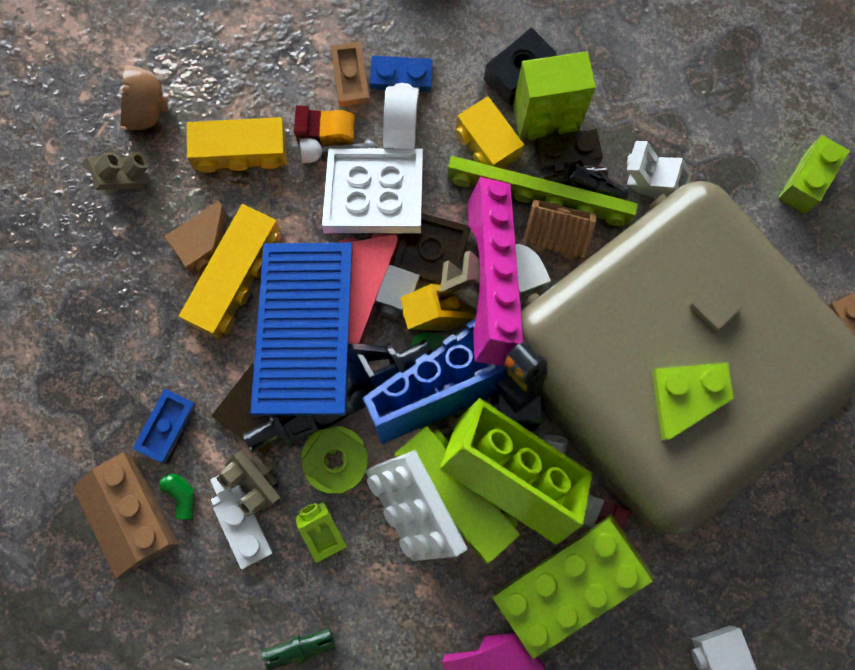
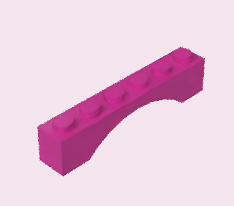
[467,177,523,367]

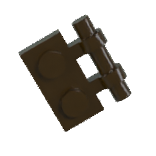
[535,128,608,186]

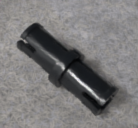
[565,162,629,200]

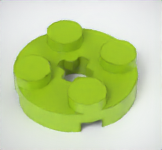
[301,426,369,494]

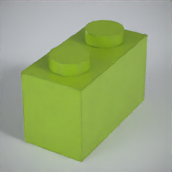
[778,135,850,215]

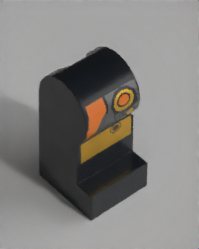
[497,342,548,411]

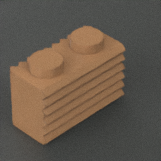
[523,199,596,260]

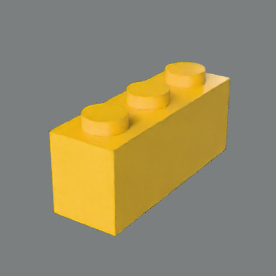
[187,117,287,173]

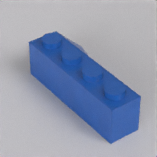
[363,318,506,444]

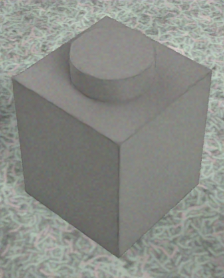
[375,265,420,320]

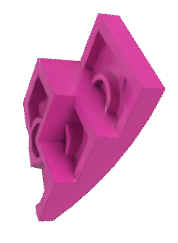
[442,633,545,670]

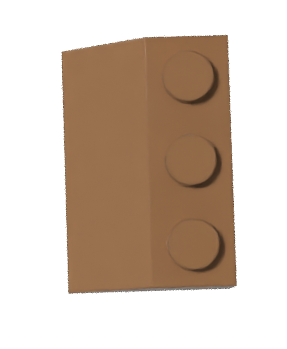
[73,452,179,579]

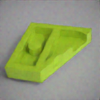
[652,362,734,441]

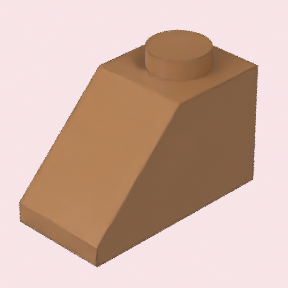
[164,200,228,276]

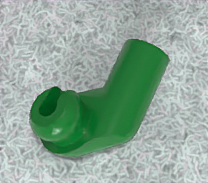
[159,473,195,520]

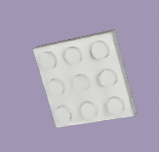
[322,149,423,233]
[365,450,467,561]

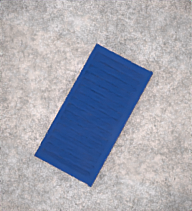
[250,242,352,416]

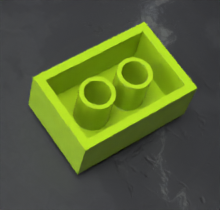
[513,51,596,141]

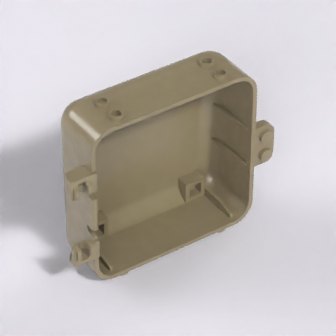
[521,181,855,535]

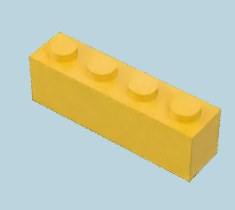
[178,204,281,340]

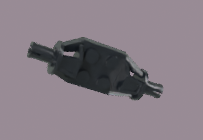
[243,339,432,453]

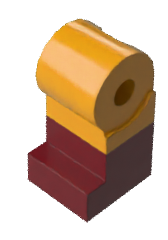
[294,105,355,146]

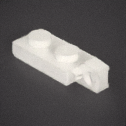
[210,475,274,570]

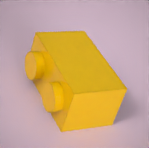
[455,96,524,169]
[400,284,477,331]

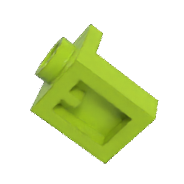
[295,502,347,563]

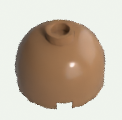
[120,65,168,130]

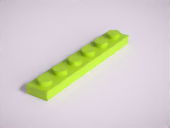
[447,156,638,226]

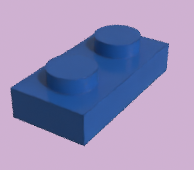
[370,55,433,92]
[132,389,197,464]

